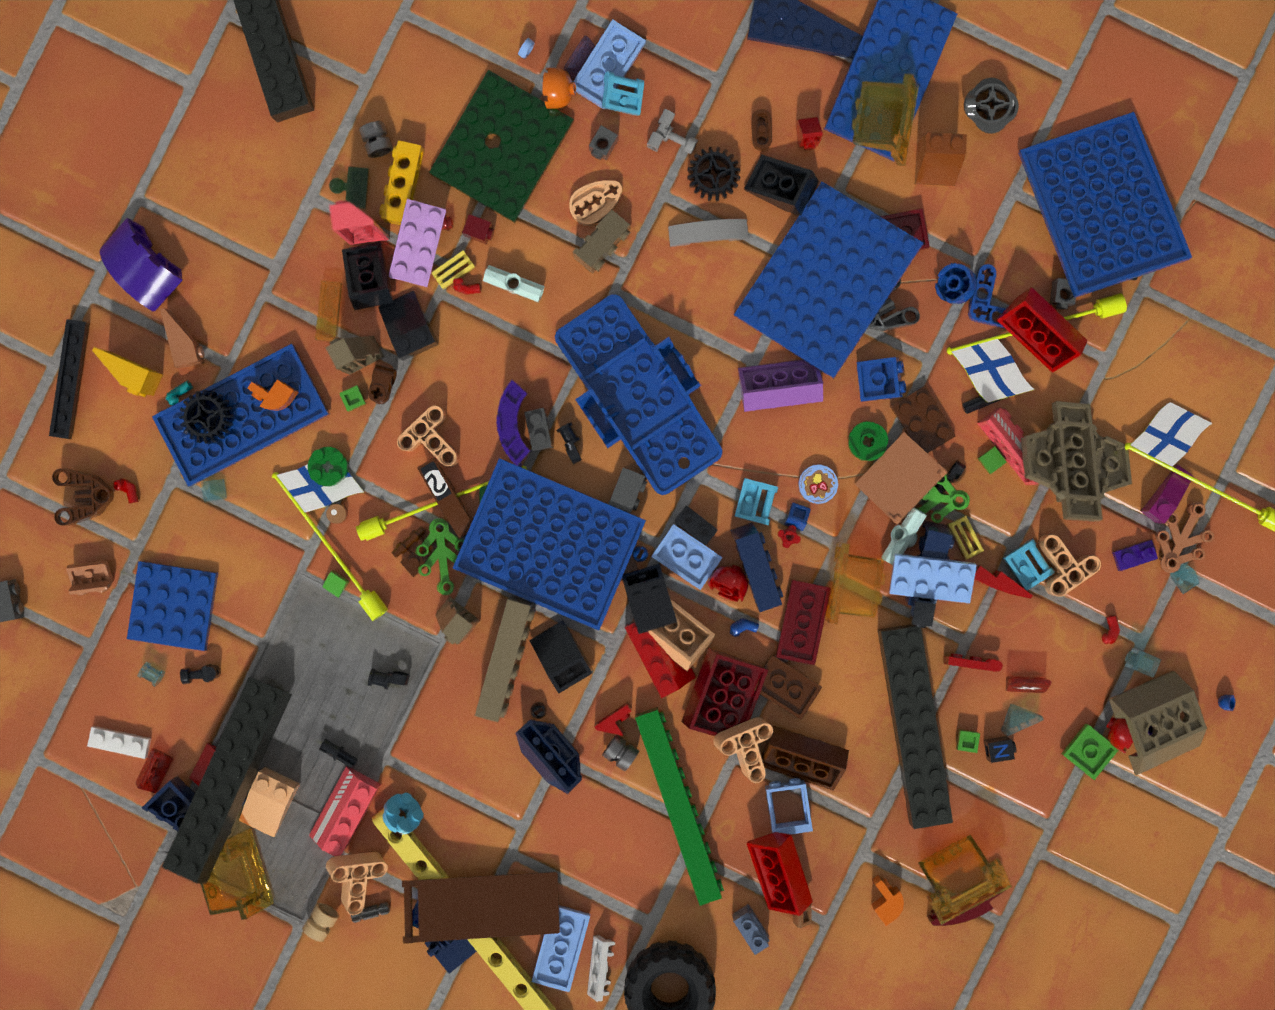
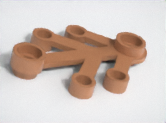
[1155,502,1214,573]

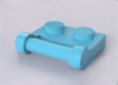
[602,71,644,116]
[734,478,779,525]
[1003,539,1055,591]

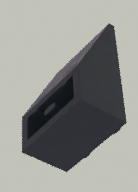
[622,564,677,634]
[529,620,594,694]

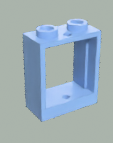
[765,778,813,834]

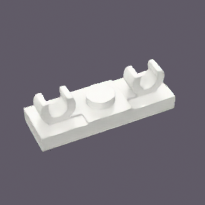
[587,935,615,1002]

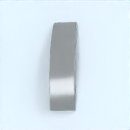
[668,219,749,247]

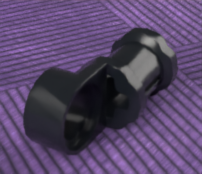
[556,422,582,465]
[935,460,966,494]
[368,668,410,690]

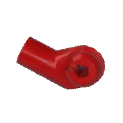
[453,278,481,295]
[113,479,139,504]
[1102,615,1120,644]

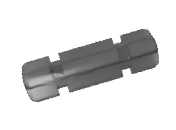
[351,902,390,923]

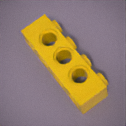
[379,140,425,225]

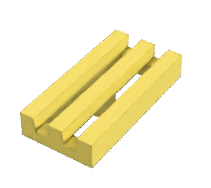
[431,250,475,290]
[947,516,984,560]

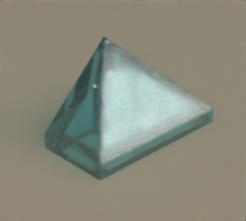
[1001,704,1044,736]

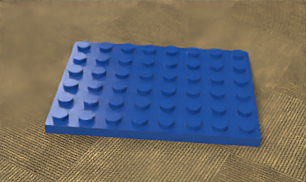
[1018,112,1192,298]
[734,182,923,379]
[453,458,646,630]

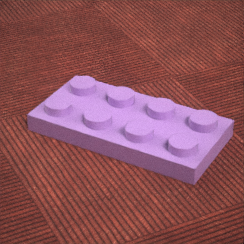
[388,199,446,287]

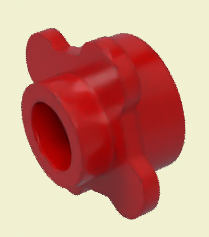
[778,525,801,548]

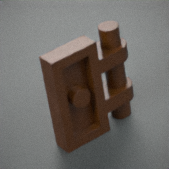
[391,526,437,577]

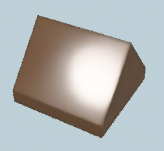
[793,905,812,928]

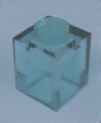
[1125,648,1161,678]

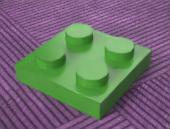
[1061,723,1119,780]

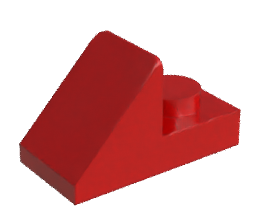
[594,702,632,736]

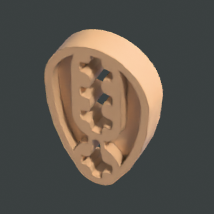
[569,180,622,226]

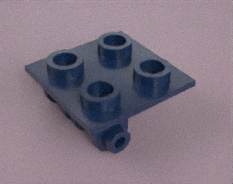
[424,939,477,974]

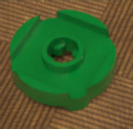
[848,421,888,461]
[308,447,349,487]

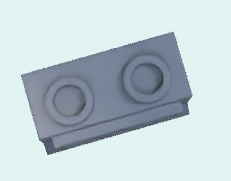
[732,904,770,955]

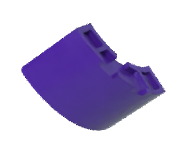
[99,217,183,311]
[496,380,530,467]

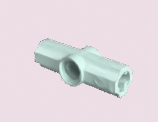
[483,265,545,303]
[881,507,927,565]

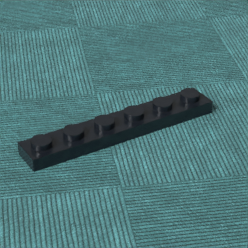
[49,319,89,439]

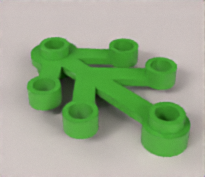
[917,474,970,523]
[416,518,464,595]

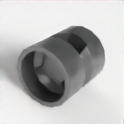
[359,121,393,158]
[602,734,639,772]

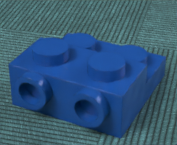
[857,357,906,402]

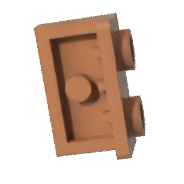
[66,560,114,595]

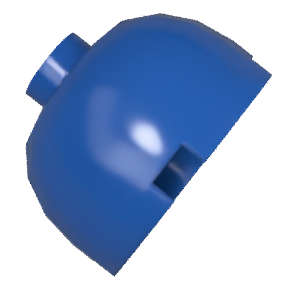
[935,263,977,304]

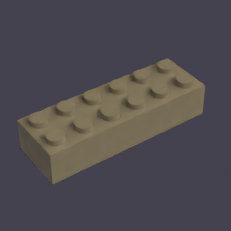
[475,597,536,722]

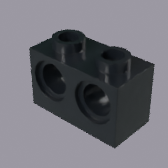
[674,505,718,545]

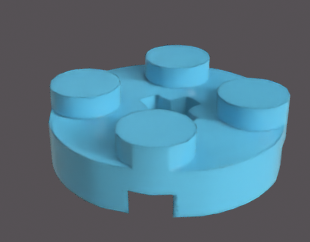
[382,793,424,834]

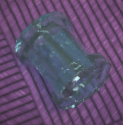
[137,662,165,687]

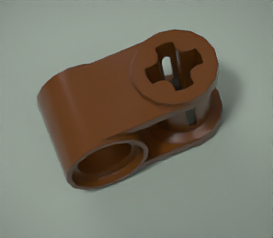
[368,365,397,404]

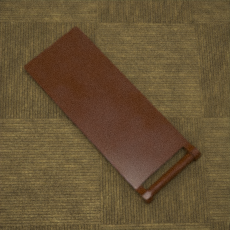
[402,872,560,944]

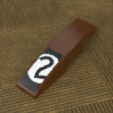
[417,457,472,538]

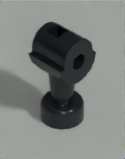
[180,664,221,684]

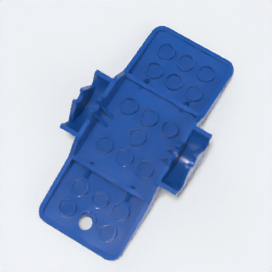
[555,294,722,495]

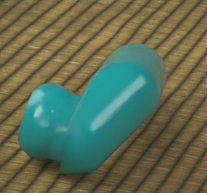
[166,380,193,405]

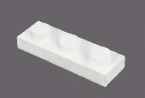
[87,726,152,759]

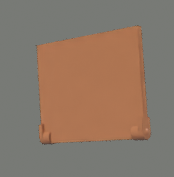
[855,432,948,525]

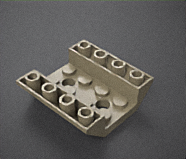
[1109,671,1207,775]

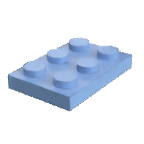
[651,524,723,590]

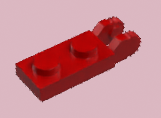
[943,653,1003,672]

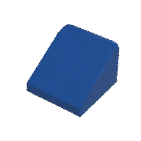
[785,502,811,531]

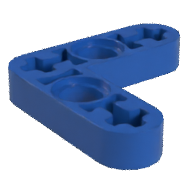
[968,264,1006,328]

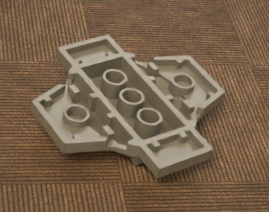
[1021,401,1132,522]

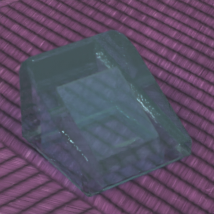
[201,479,227,502]
[1170,564,1199,594]

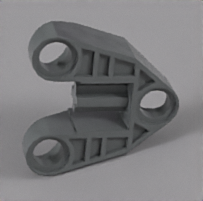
[868,279,920,331]

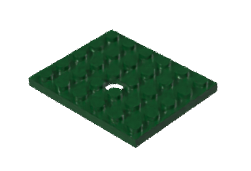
[429,70,574,223]

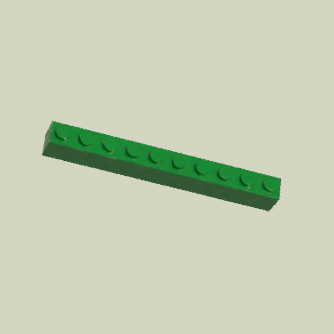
[635,707,724,906]

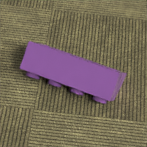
[738,360,823,412]

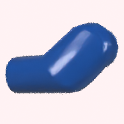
[730,618,759,637]

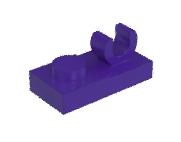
[1112,540,1158,571]

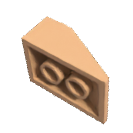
[648,600,715,671]
[239,767,300,837]

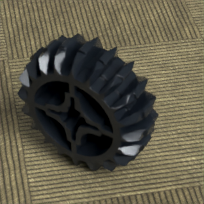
[687,147,741,201]
[179,390,235,444]

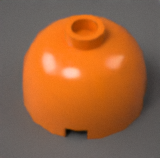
[543,68,576,109]

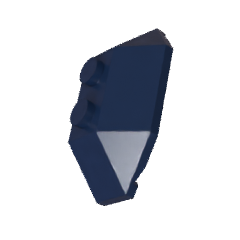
[515,720,582,794]

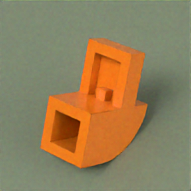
[247,380,299,411]
[871,875,904,926]

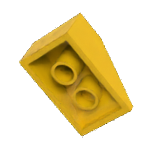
[92,347,163,397]

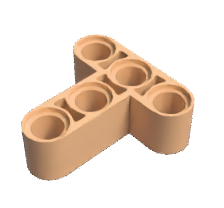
[397,406,459,467]
[1038,534,1101,597]
[713,717,773,783]
[326,852,388,915]

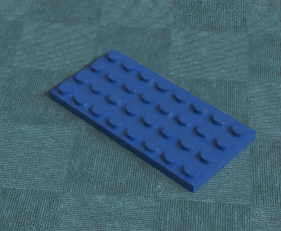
[824,0,957,162]
[152,344,329,487]

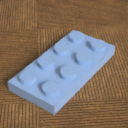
[573,19,646,110]
[889,554,977,603]
[531,905,591,992]

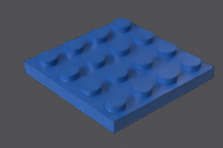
[127,561,218,651]

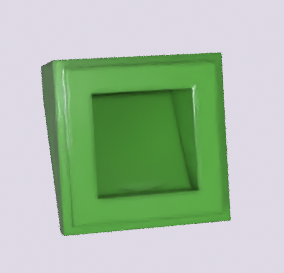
[322,571,350,598]

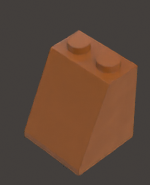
[915,132,967,186]

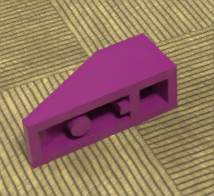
[1140,464,1194,524]

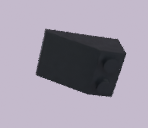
[744,155,819,216]
[342,241,393,311]
[378,291,439,361]

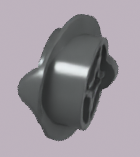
[964,78,1019,134]

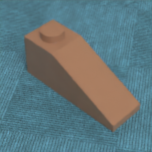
[160,308,205,369]

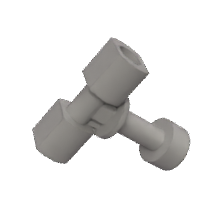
[647,109,698,154]

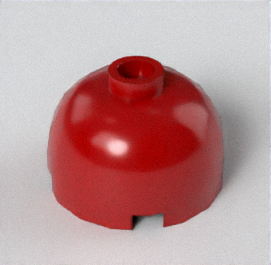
[708,565,748,602]
[1106,717,1133,754]

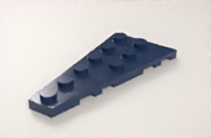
[747,0,862,59]

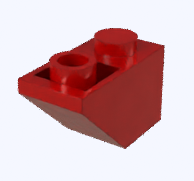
[796,117,823,150]

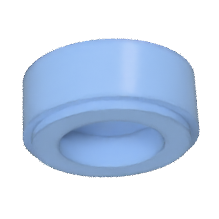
[518,38,535,59]

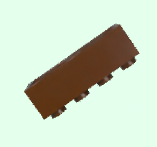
[761,726,849,791]

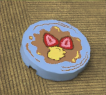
[798,465,838,504]

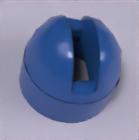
[632,546,648,562]
[1218,695,1236,711]

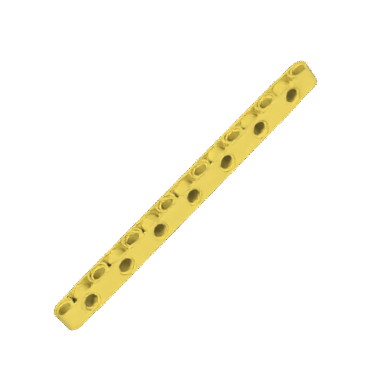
[372,807,556,1010]

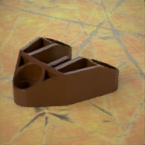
[52,468,114,526]

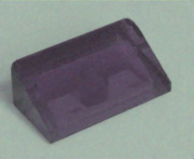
[563,35,595,80]

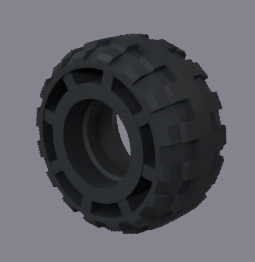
[624,940,716,1010]

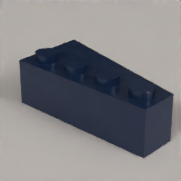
[905,520,955,606]
[730,523,783,612]
[142,776,232,836]

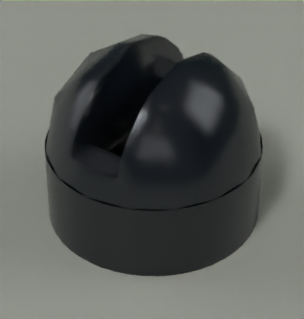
[530,702,547,719]

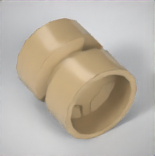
[302,903,339,942]

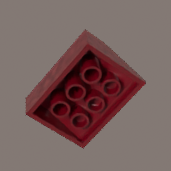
[681,648,768,739]

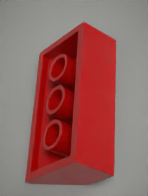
[997,287,1088,373]
[625,621,696,698]
[746,832,813,916]

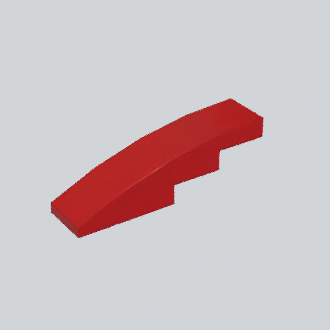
[955,559,1033,599]

